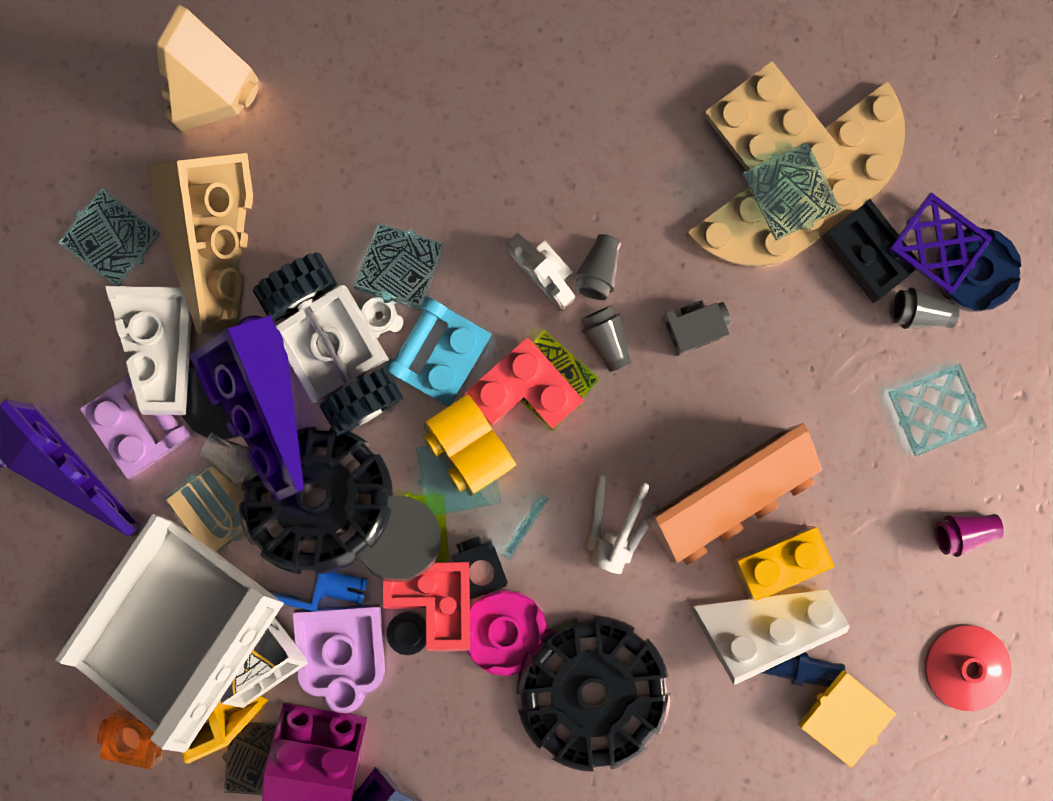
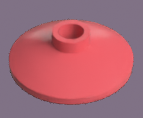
[925,625,1011,711]

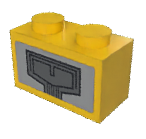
[731,526,835,601]

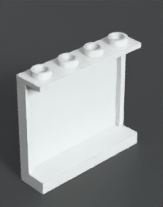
[55,514,284,752]

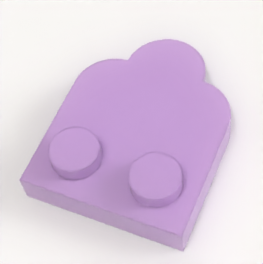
[293,604,385,713]

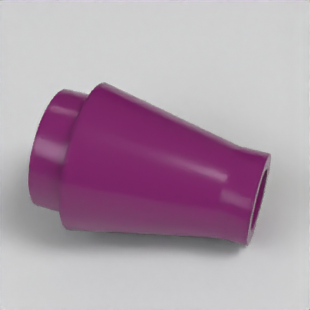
[935,514,1004,557]

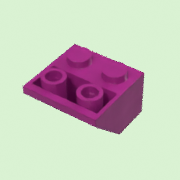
[262,703,367,801]

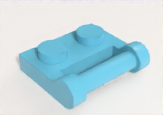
[385,296,492,407]

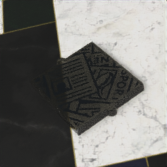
[222,721,277,795]

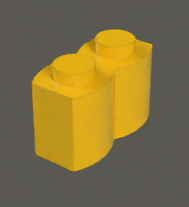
[422,394,516,497]

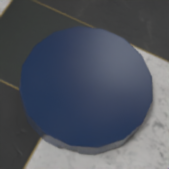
[935,228,1022,312]

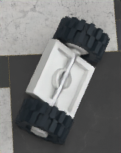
[252,252,403,436]

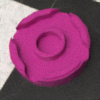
[467,589,548,676]

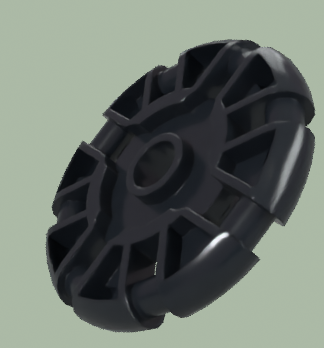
[239,426,393,575]
[516,616,671,772]

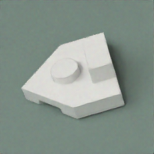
[506,233,575,311]

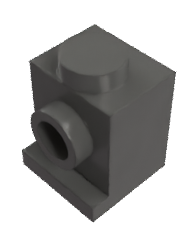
[662,300,732,356]

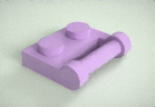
[80,374,192,479]

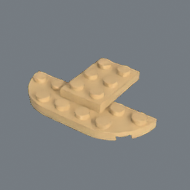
[686,61,905,268]

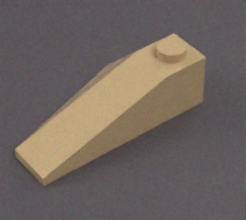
[148,153,253,333]

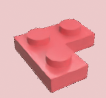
[464,337,584,429]
[383,562,470,652]

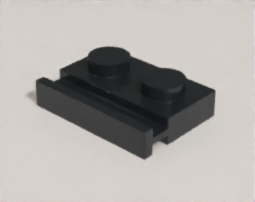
[821,199,920,303]

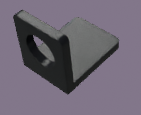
[450,535,508,599]

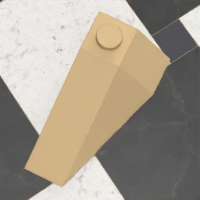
[156,5,259,132]

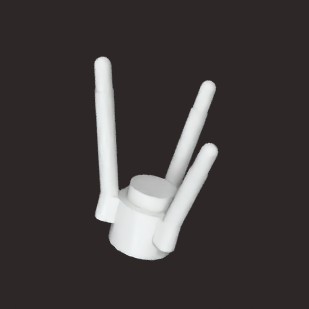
[586,473,659,574]

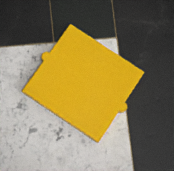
[798,670,896,768]

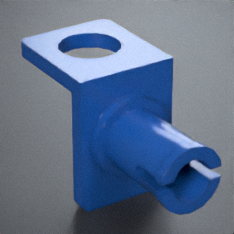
[268,572,367,612]

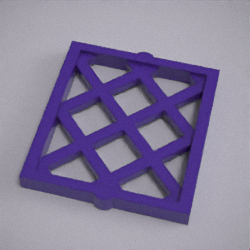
[889,192,992,295]

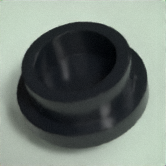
[386,612,426,655]

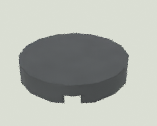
[359,496,441,582]

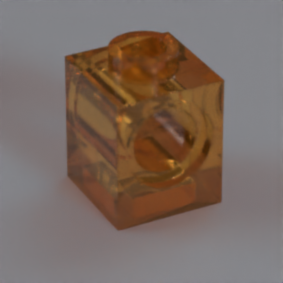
[97,709,163,770]

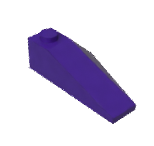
[189,315,304,502]
[0,400,142,536]

